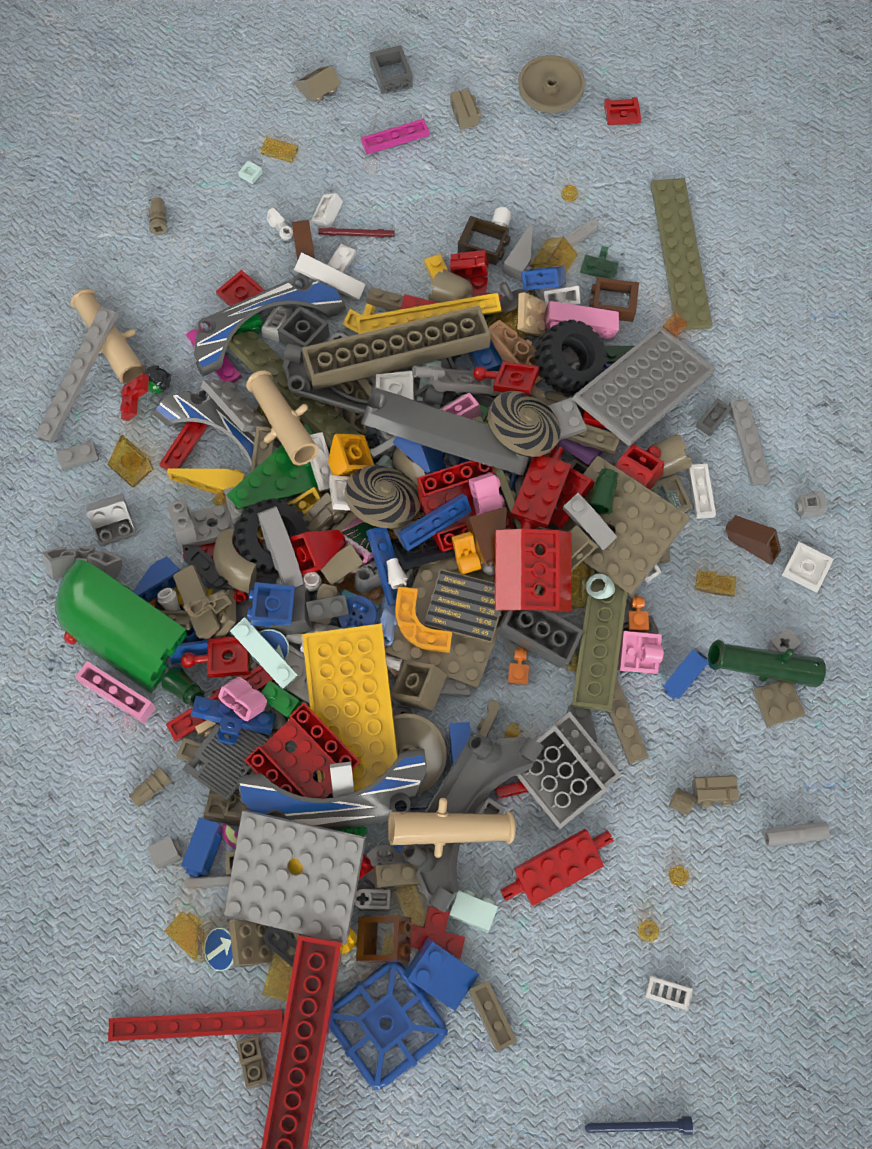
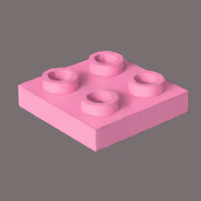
[618,631,664,674]

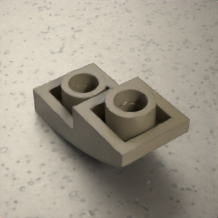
[236,1036,269,1090]

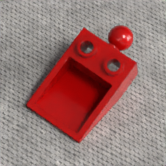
[615,444,664,490]

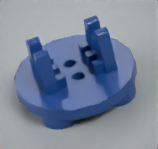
[339,596,378,629]

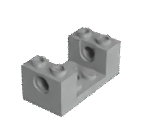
[167,487,249,551]

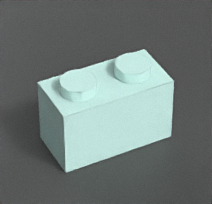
[449,890,498,933]

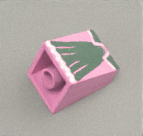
[341,517,394,577]

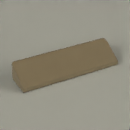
[173,565,220,639]

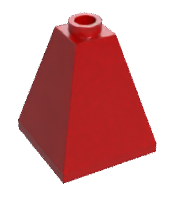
[289,530,345,575]

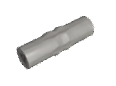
[764,822,830,847]

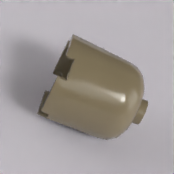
[428,269,474,303]
[646,434,692,478]

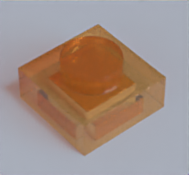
[663,313,688,338]

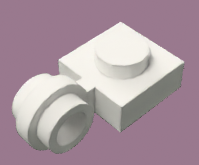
[267,207,293,240]

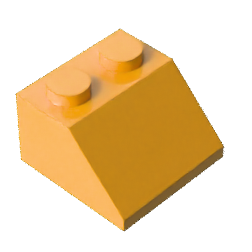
[328,434,374,477]

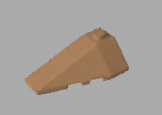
[488,320,544,386]

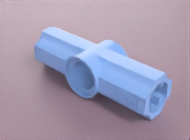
[376,596,397,646]

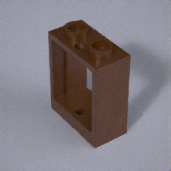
[589,277,639,322]
[356,915,412,963]

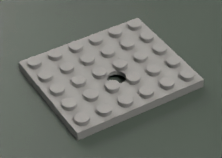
[224,810,366,945]

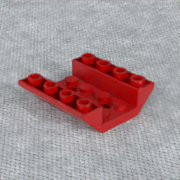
[417,460,514,552]
[494,529,571,612]
[244,702,361,799]

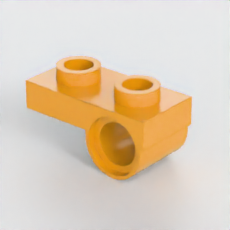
[452,532,481,575]

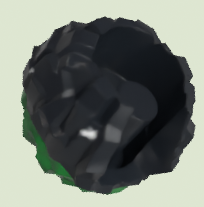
[143,365,172,394]

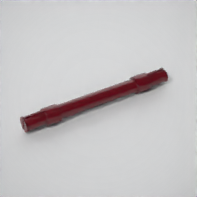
[318,227,395,238]

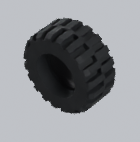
[534,319,607,394]
[233,498,311,574]

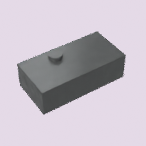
[229,585,313,637]
[496,610,583,668]

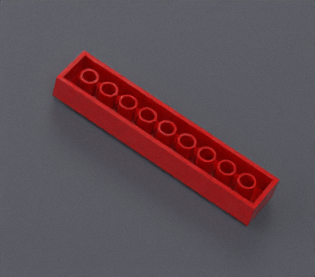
[261,935,343,1149]

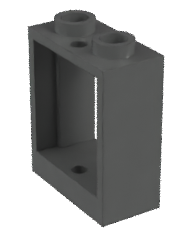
[370,45,413,94]

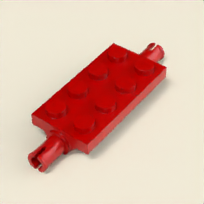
[510,445,572,529]
[500,829,614,906]

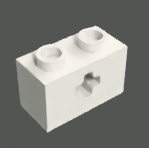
[539,283,580,308]

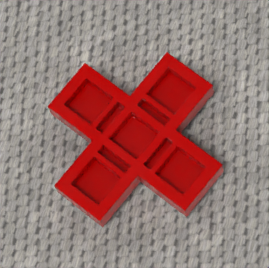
[406,906,465,959]

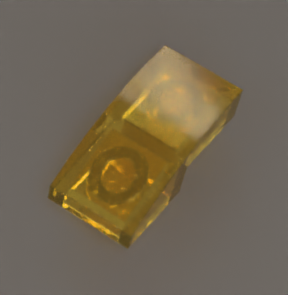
[695,571,737,597]

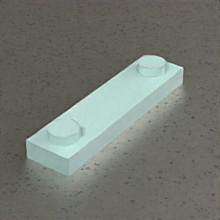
[230,617,299,689]

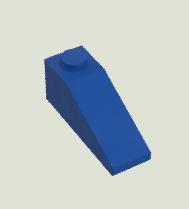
[133,556,180,603]

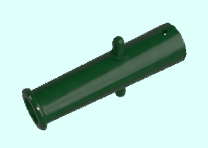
[708,639,826,688]

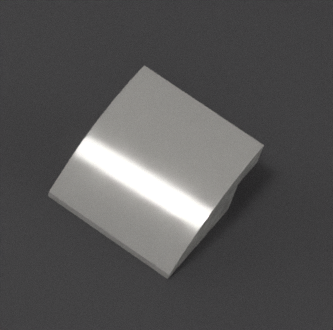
[516,711,621,829]

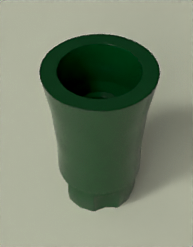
[587,468,619,514]
[162,667,205,707]

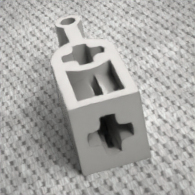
[354,889,391,912]

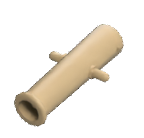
[71,288,145,383]
[246,370,318,465]
[388,798,516,858]

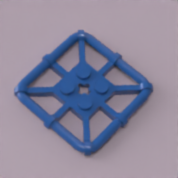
[330,962,448,1090]

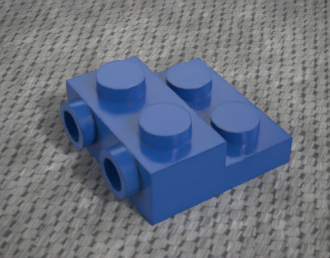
[247,582,295,627]

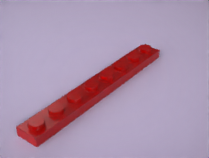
[108,1009,283,1041]

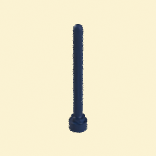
[585,1116,693,1135]

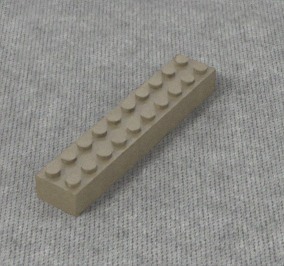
[302,306,491,390]

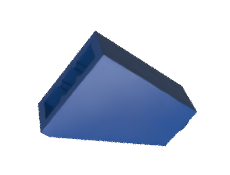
[663,649,708,699]

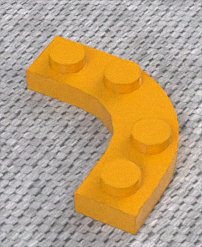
[395,586,452,653]

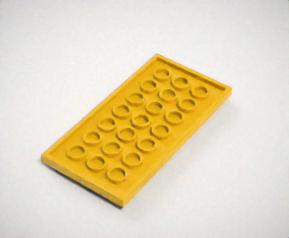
[302,624,398,795]

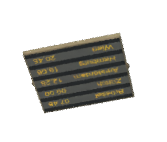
[424,569,502,643]

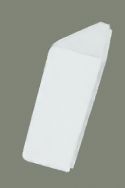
[311,193,343,228]

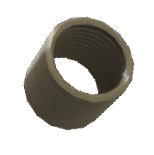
[669,788,696,816]

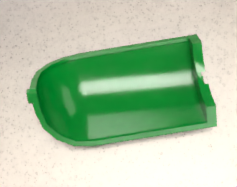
[55,560,187,694]

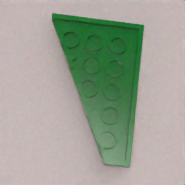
[226,424,330,509]

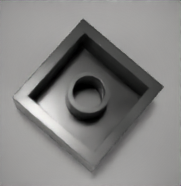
[277,306,330,347]

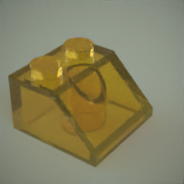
[164,911,205,964]

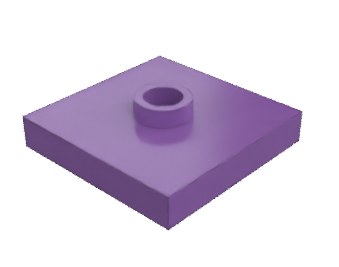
[558,439,604,465]

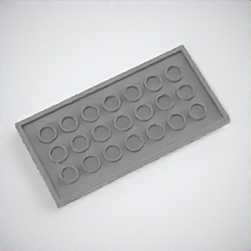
[572,325,715,446]

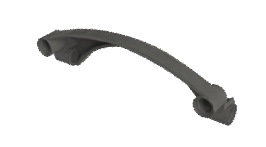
[361,387,529,475]

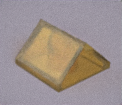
[530,237,577,273]
[107,435,154,487]

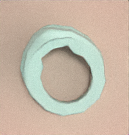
[586,574,615,599]

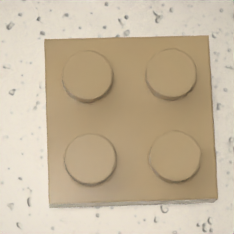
[517,292,546,336]

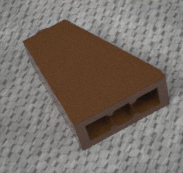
[292,220,315,278]
[466,507,507,567]
[726,515,781,565]

